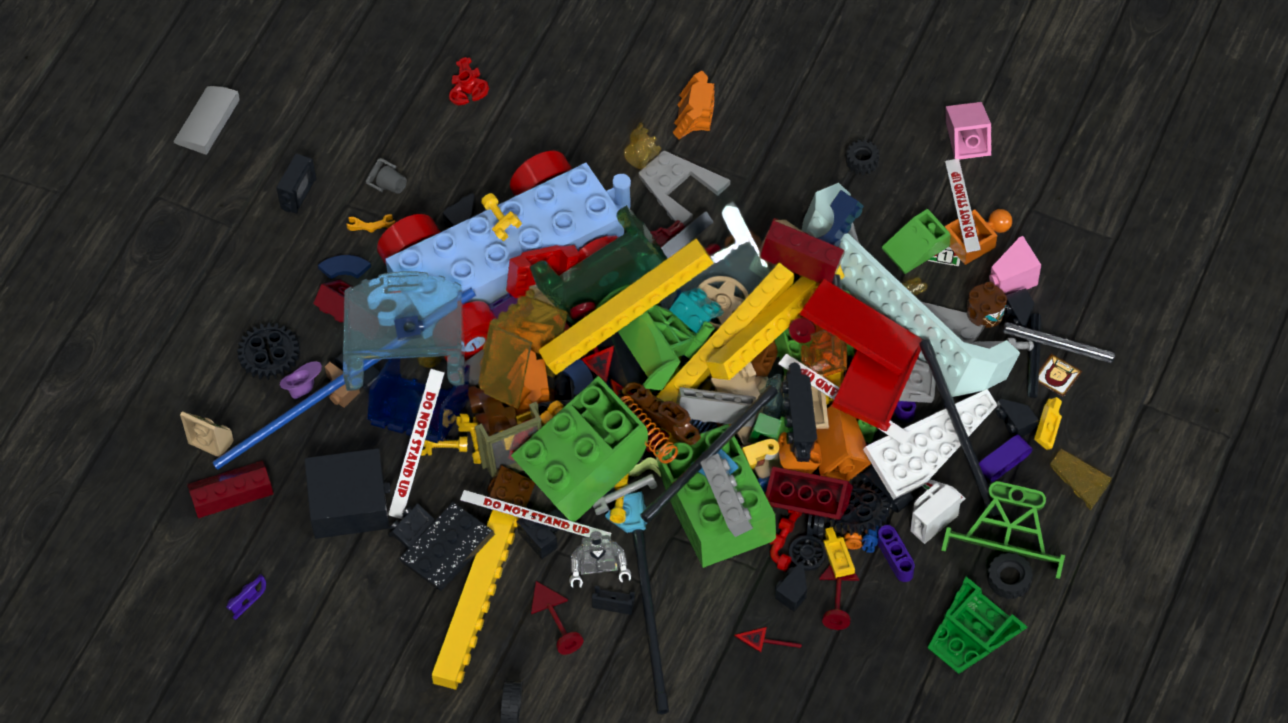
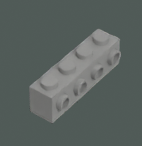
[676,387,757,427]
[700,453,753,537]

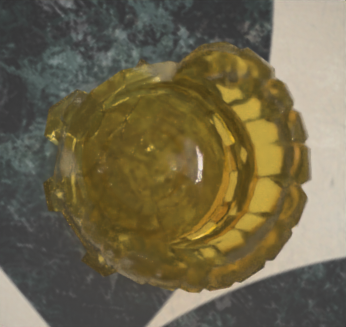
[624,122,661,169]

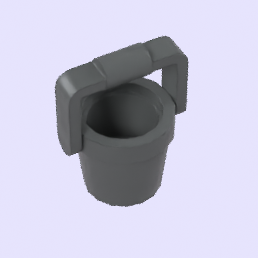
[366,158,407,194]

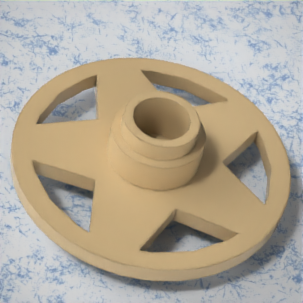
[697,276,749,329]

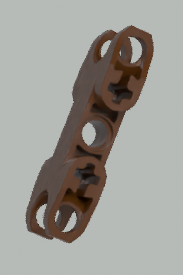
[468,379,518,436]
[622,383,701,445]

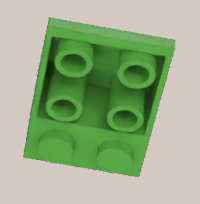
[882,209,951,274]

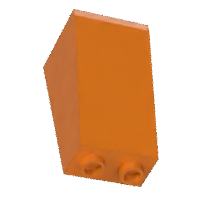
[816,404,871,481]

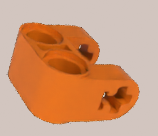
[778,432,822,474]

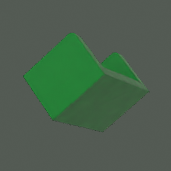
[747,413,782,444]

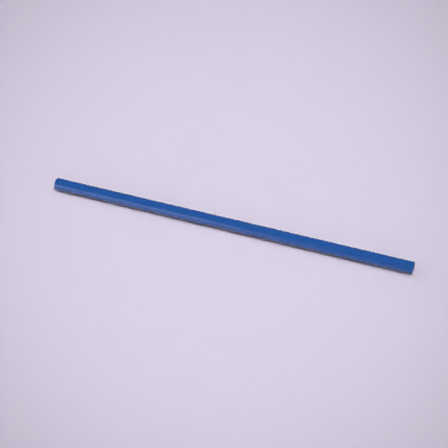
[213,288,476,470]

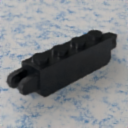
[781,362,817,462]

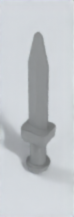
[969,338,1034,351]

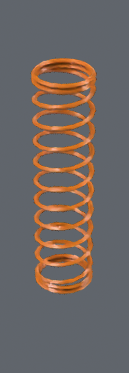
[620,396,678,464]

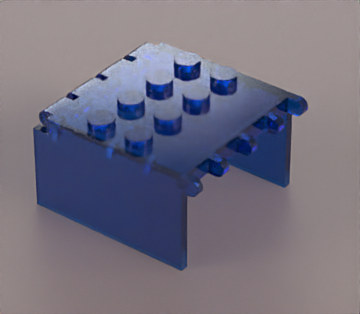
[368,347,470,444]

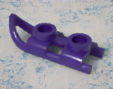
[226,574,266,620]

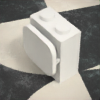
[911,483,961,544]

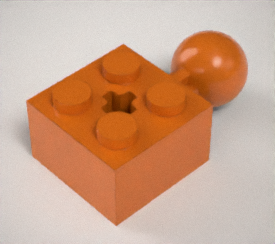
[945,209,1012,265]

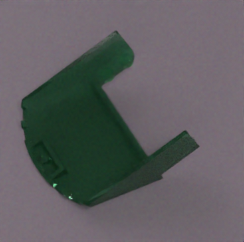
[530,205,672,326]

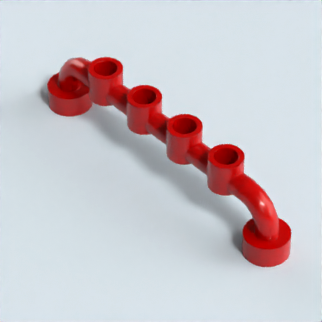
[770,510,802,572]

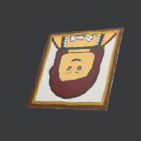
[1039,354,1082,397]

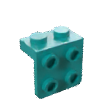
[669,288,724,334]

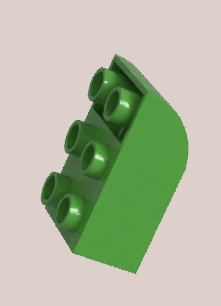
[511,376,648,522]
[655,424,776,568]

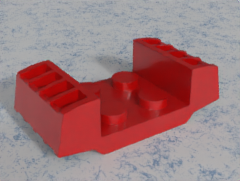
[506,245,579,298]

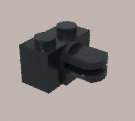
[517,510,565,559]

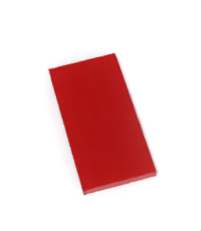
[800,279,923,375]
[831,346,921,431]

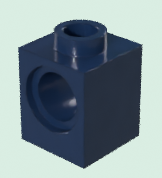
[394,315,424,342]

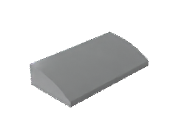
[174,86,240,155]

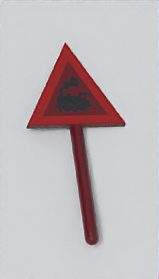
[734,627,802,653]

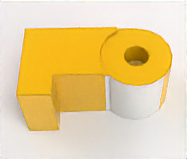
[742,439,780,469]

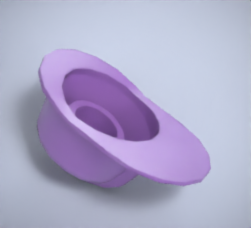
[280,361,322,399]

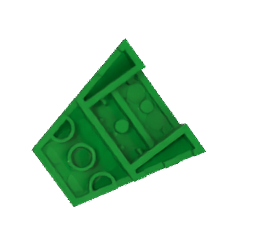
[928,577,1028,674]

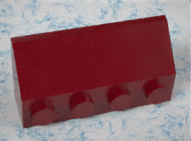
[759,220,845,284]
[314,280,393,341]
[187,461,274,518]
[765,467,853,520]

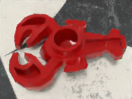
[449,57,489,106]

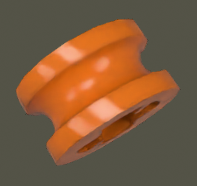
[844,533,862,550]

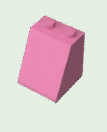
[946,102,991,159]
[989,236,1041,295]

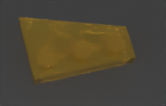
[1050,449,1112,510]

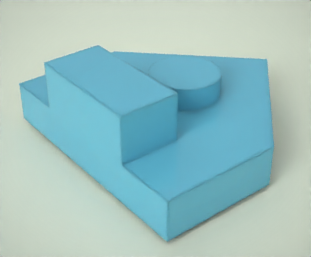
[605,491,647,533]

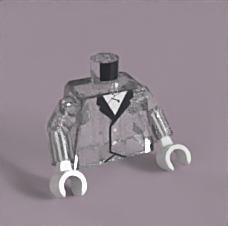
[569,531,631,587]

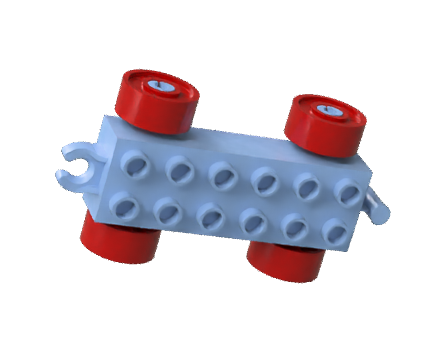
[368,151,637,367]

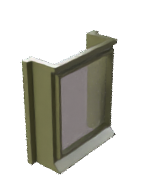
[475,402,542,479]

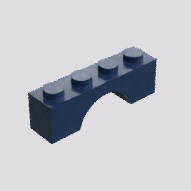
[817,190,864,247]

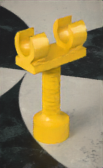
[481,193,522,241]
[456,414,481,464]
[421,432,467,456]
[610,474,629,523]

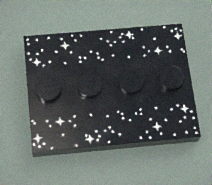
[399,502,495,591]

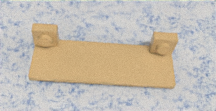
[711,362,785,479]

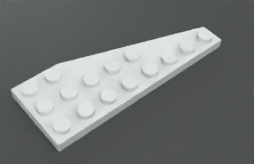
[863,389,997,500]

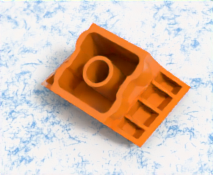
[673,71,715,139]
[507,348,550,416]

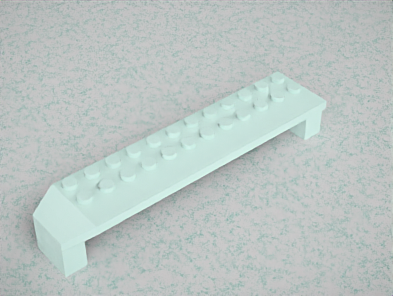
[802,183,1020,397]

